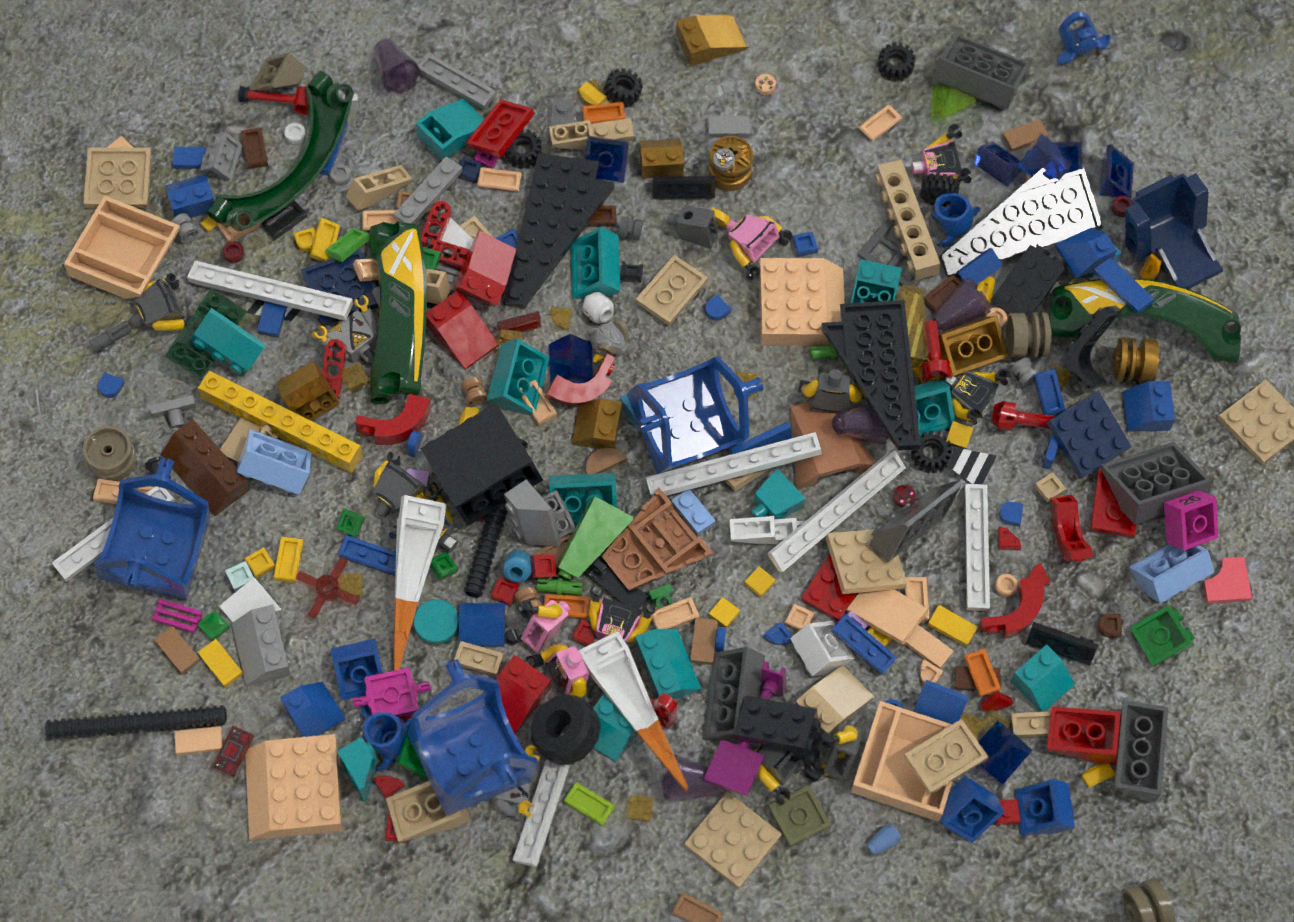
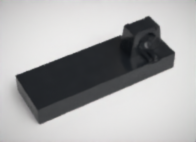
[652,176,715,199]
[584,556,648,609]
[1026,622,1098,666]

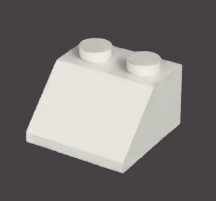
[790,621,855,676]

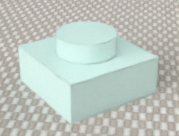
[225,561,253,592]

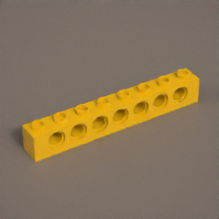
[198,371,363,474]

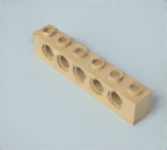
[875,159,940,280]

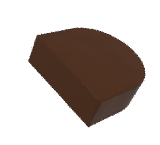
[1098,614,1122,638]

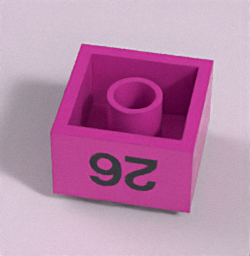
[1164,490,1219,551]

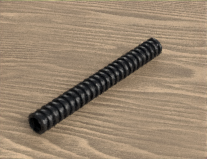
[463,438,528,598]
[45,705,227,740]

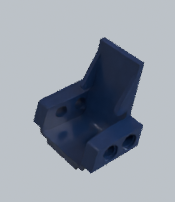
[1125,173,1223,289]

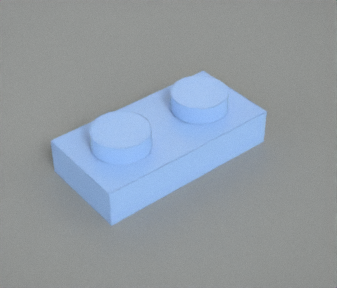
[671,490,715,536]

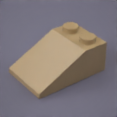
[795,665,874,736]
[386,781,471,842]

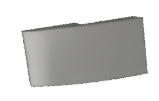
[542,490,576,538]

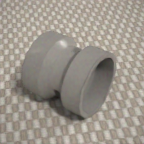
[171,213,199,243]
[1011,357,1039,387]

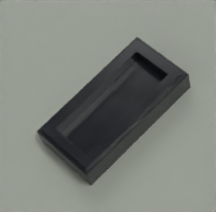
[261,200,308,241]

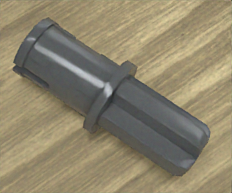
[89,321,132,353]

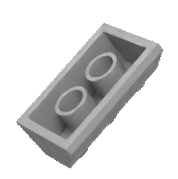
[504,480,561,547]
[232,605,291,687]

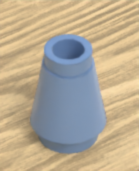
[866,824,902,856]

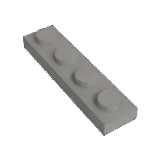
[416,53,496,110]
[393,157,463,224]

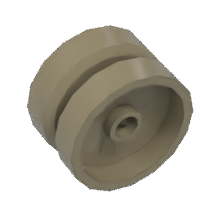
[82,425,137,481]
[1121,877,1175,922]

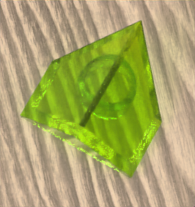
[931,84,976,118]

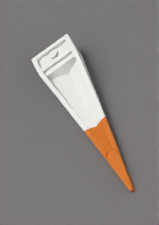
[393,495,446,671]
[578,631,688,791]

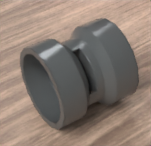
[619,216,643,240]

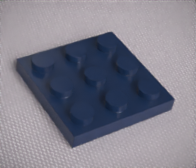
[301,249,379,326]
[1046,391,1132,479]

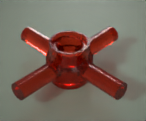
[296,557,359,619]

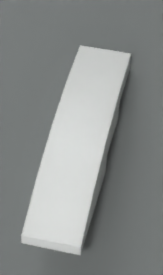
[730,516,820,544]

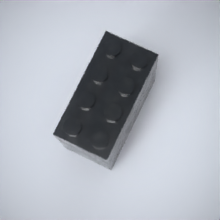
[420,403,544,526]

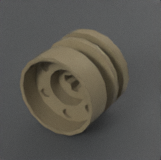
[1006,312,1052,358]

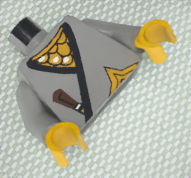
[312,295,378,363]
[491,745,540,818]

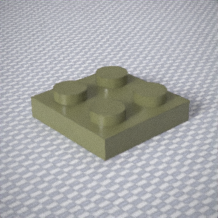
[768,785,831,848]

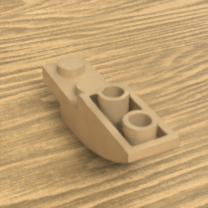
[549,118,634,150]

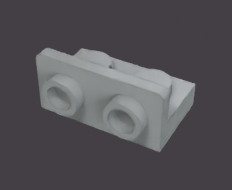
[200,132,243,181]

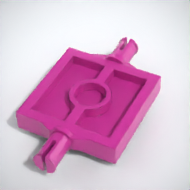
[352,668,431,723]

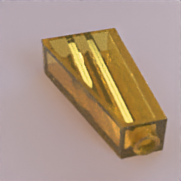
[899,285,928,369]

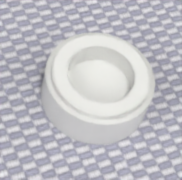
[284,123,306,144]

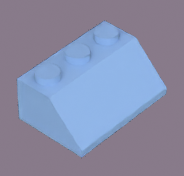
[237,429,311,495]
[1129,544,1214,603]

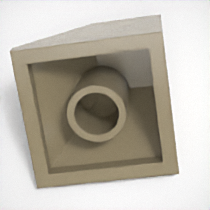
[250,53,307,92]

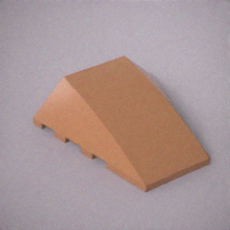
[790,402,876,490]
[602,487,713,591]

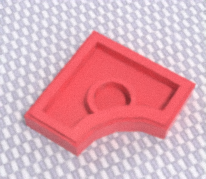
[1203,557,1252,604]

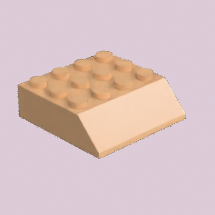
[64,195,181,299]
[759,258,845,346]
[850,701,952,822]
[245,734,343,840]

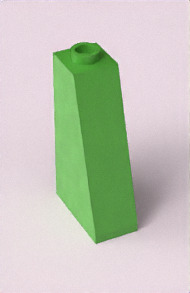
[556,497,634,580]

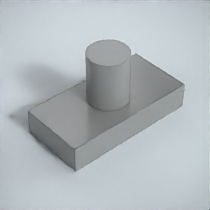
[150,395,196,428]

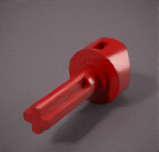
[921,320,952,383]
[991,401,1055,431]

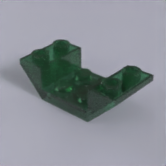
[164,288,248,380]

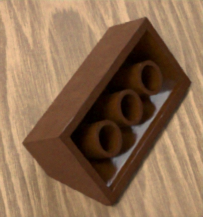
[161,419,250,516]

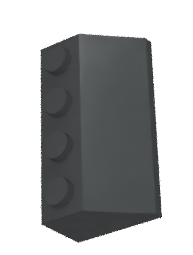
[703,647,765,744]
[1114,700,1169,802]

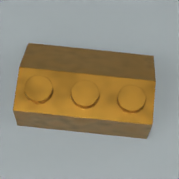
[938,316,1009,376]

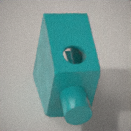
[750,469,805,519]

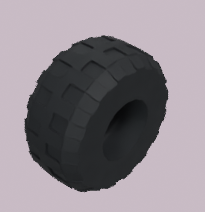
[531,694,600,765]

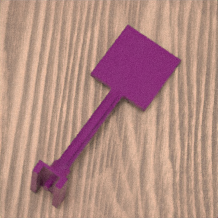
[704,661,787,797]

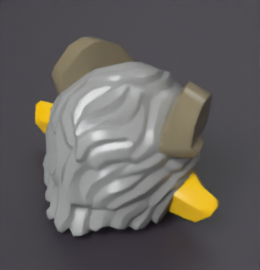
[589,320,628,363]

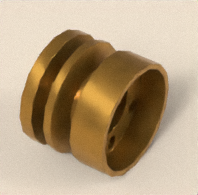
[708,136,753,191]
[1113,337,1159,384]

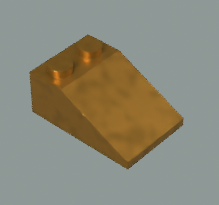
[676,15,747,67]

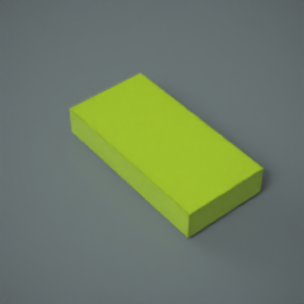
[564,782,615,827]

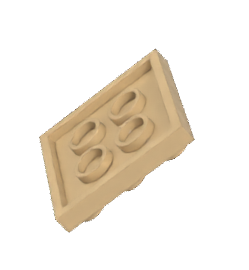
[84,148,152,208]
[1217,380,1294,465]
[826,529,908,594]
[684,791,782,889]

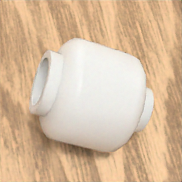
[582,292,614,324]

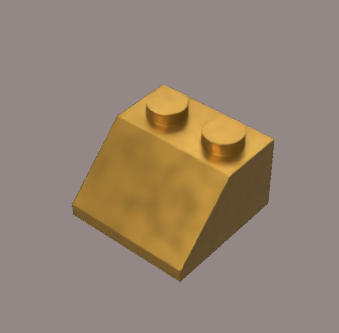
[639,139,684,179]
[572,398,622,449]

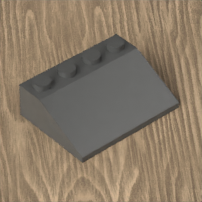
[932,34,1031,110]
[1101,442,1212,524]
[869,479,965,563]

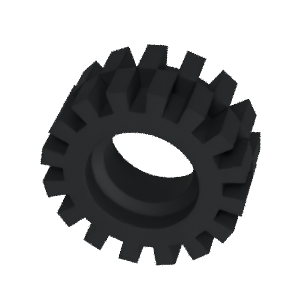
[877,42,916,82]
[604,68,643,108]
[504,129,542,169]
[920,173,960,207]
[911,431,952,473]

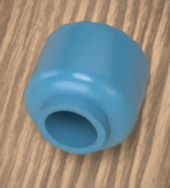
[503,550,532,583]

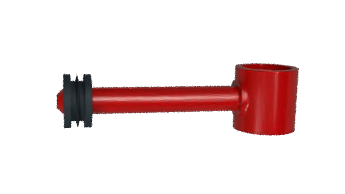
[237,86,308,115]

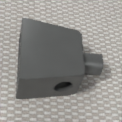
[667,206,718,249]

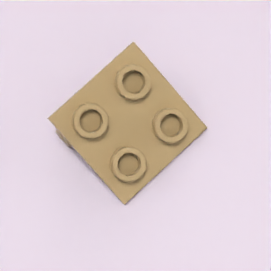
[220,417,279,462]

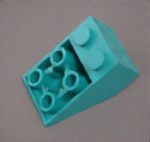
[415,99,484,160]
[851,259,902,303]

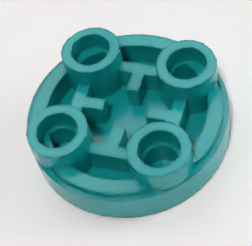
[414,599,459,644]

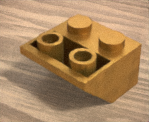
[276,361,340,421]

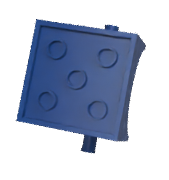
[627,356,764,474]
[94,458,211,600]
[408,659,538,817]

